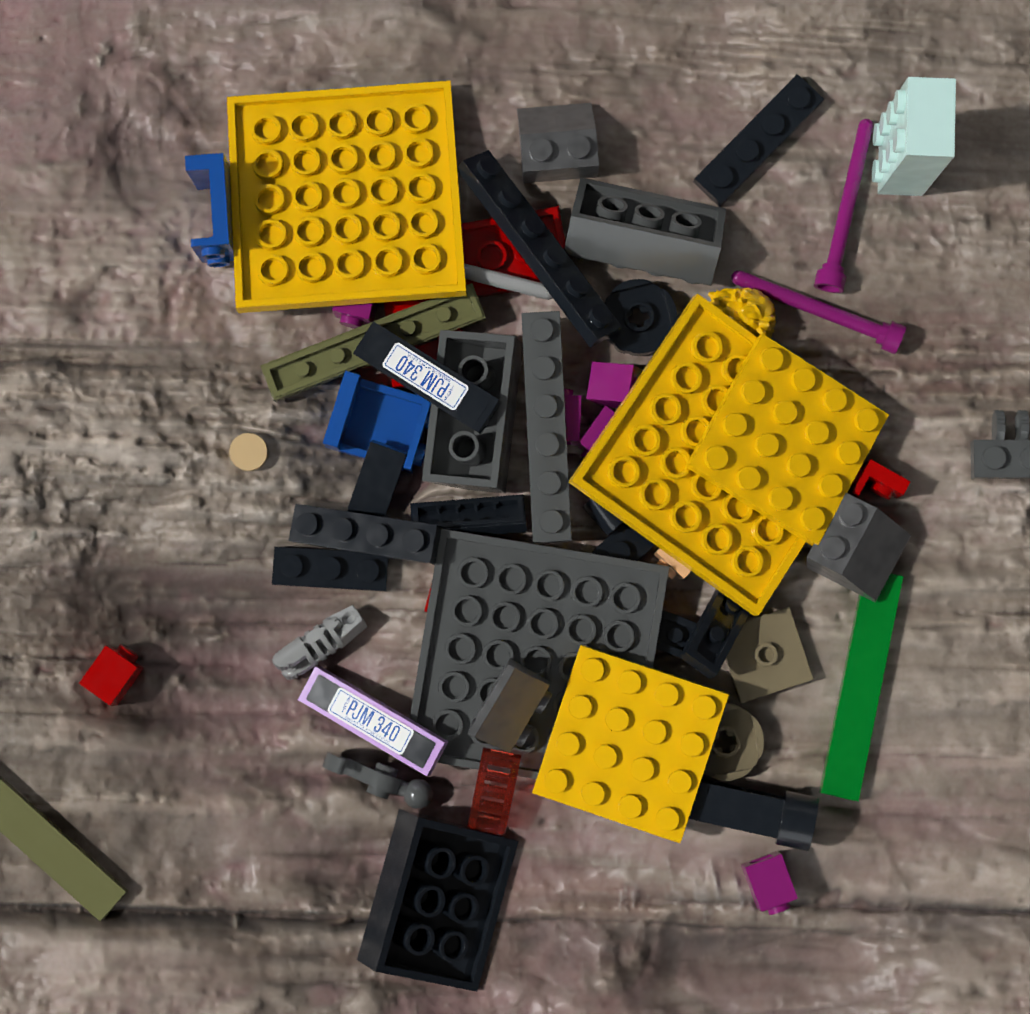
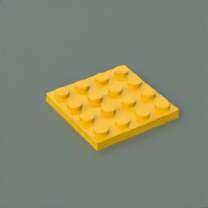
[685,334,889,546]
[532,645,729,843]

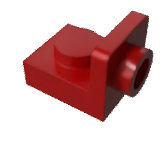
[848,459,911,500]

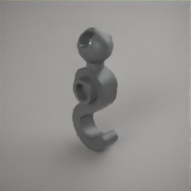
[322,752,434,809]

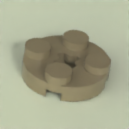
[703,703,764,781]

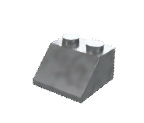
[517,103,599,183]
[807,493,911,602]
[468,658,552,753]

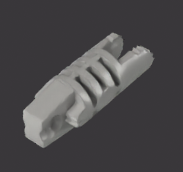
[272,605,367,681]

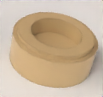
[229,433,269,471]

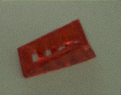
[468,747,521,835]

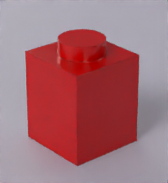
[79,644,144,706]

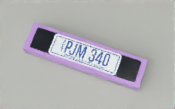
[298,666,449,776]

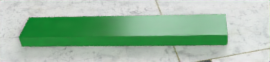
[819,574,904,802]

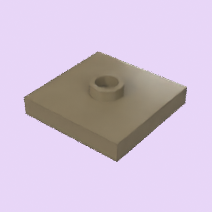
[725,607,814,703]

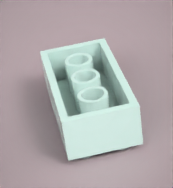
[872,77,956,196]

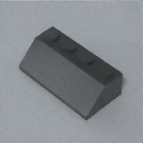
[564,177,726,286]
[422,330,523,494]

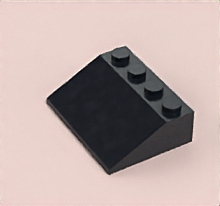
[357,809,519,992]

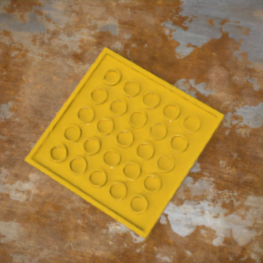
[227,80,467,313]
[568,293,806,616]

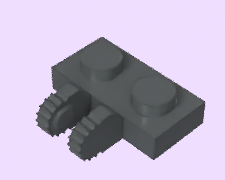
[970,410,1030,479]

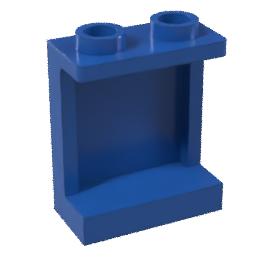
[185,153,234,267]
[323,371,431,473]

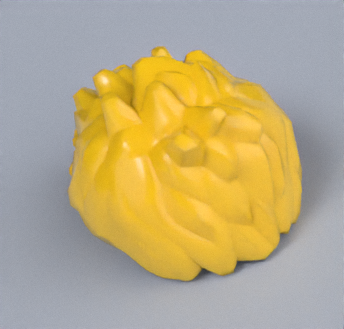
[708,288,776,338]

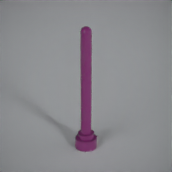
[814,119,873,293]
[731,270,906,354]

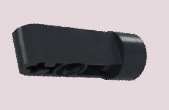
[689,778,819,851]

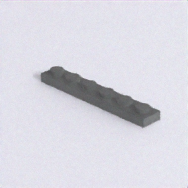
[521,311,572,544]

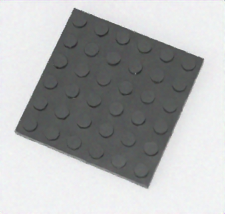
[410,529,670,779]

